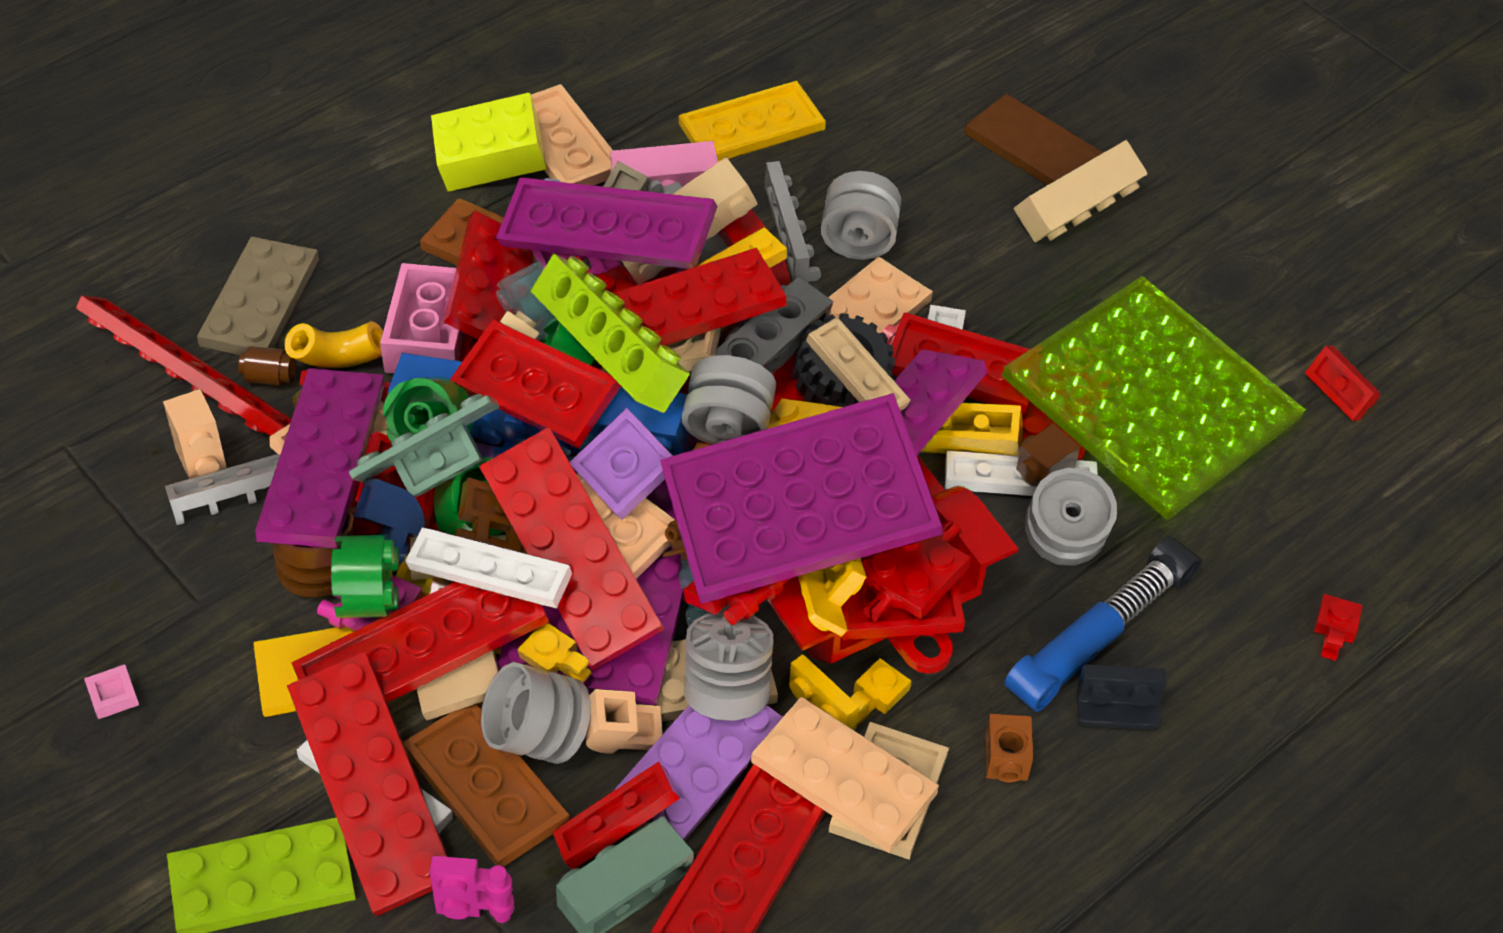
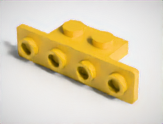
[798,558,866,636]

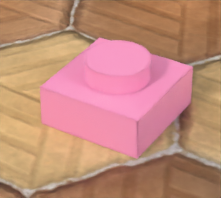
[84,664,139,719]

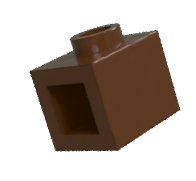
[1016,424,1080,487]

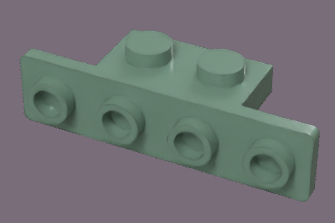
[349,394,500,498]

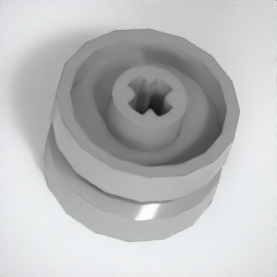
[821,171,901,260]
[682,355,776,445]
[1025,467,1117,566]

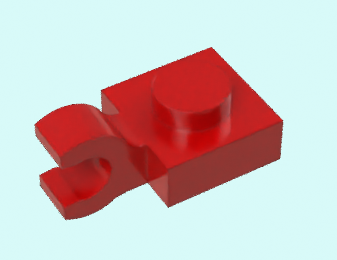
[1314,594,1363,661]

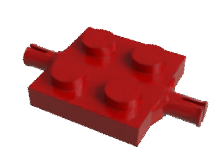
[862,519,970,621]

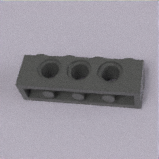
[716,276,833,375]

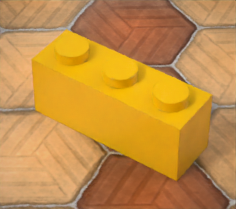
[921,403,1023,456]

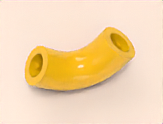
[285,321,383,369]

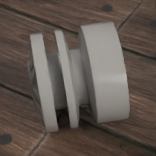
[684,610,773,721]
[481,662,591,764]

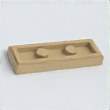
[806,317,911,411]

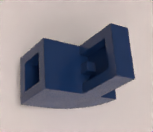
[354,479,425,565]

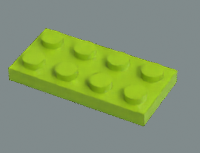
[167,818,356,933]

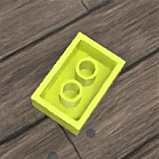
[431,93,547,192]

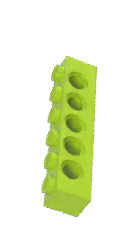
[530,254,690,413]

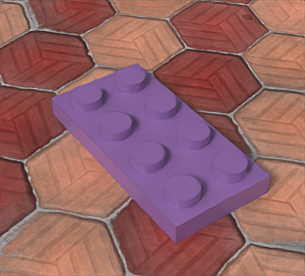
[615,705,783,841]

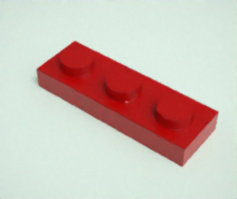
[553,761,680,869]

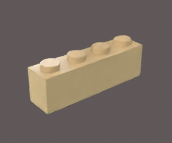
[1013,140,1148,243]
[622,157,758,285]

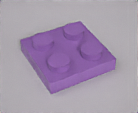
[569,408,672,520]

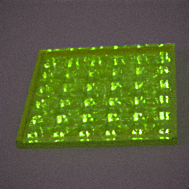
[1001,276,1306,520]

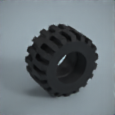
[793,313,895,407]

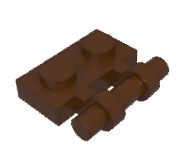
[455,477,528,555]

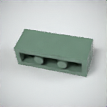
[556,816,694,933]

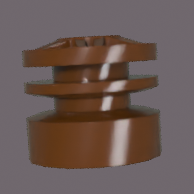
[272,507,356,597]

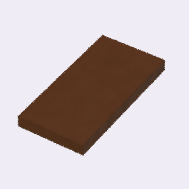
[964,94,1104,185]

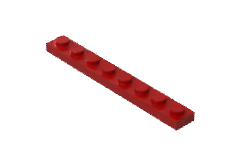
[76,295,292,436]

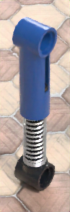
[1004,535,1202,712]

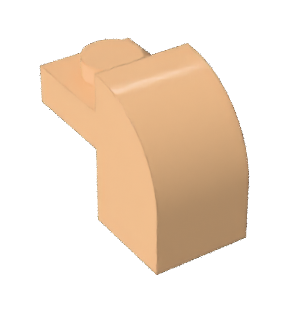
[586,689,663,754]

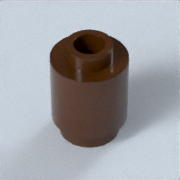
[238,346,296,386]

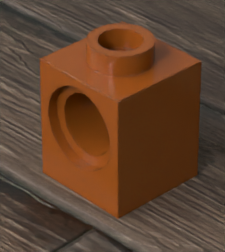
[985,714,1033,783]

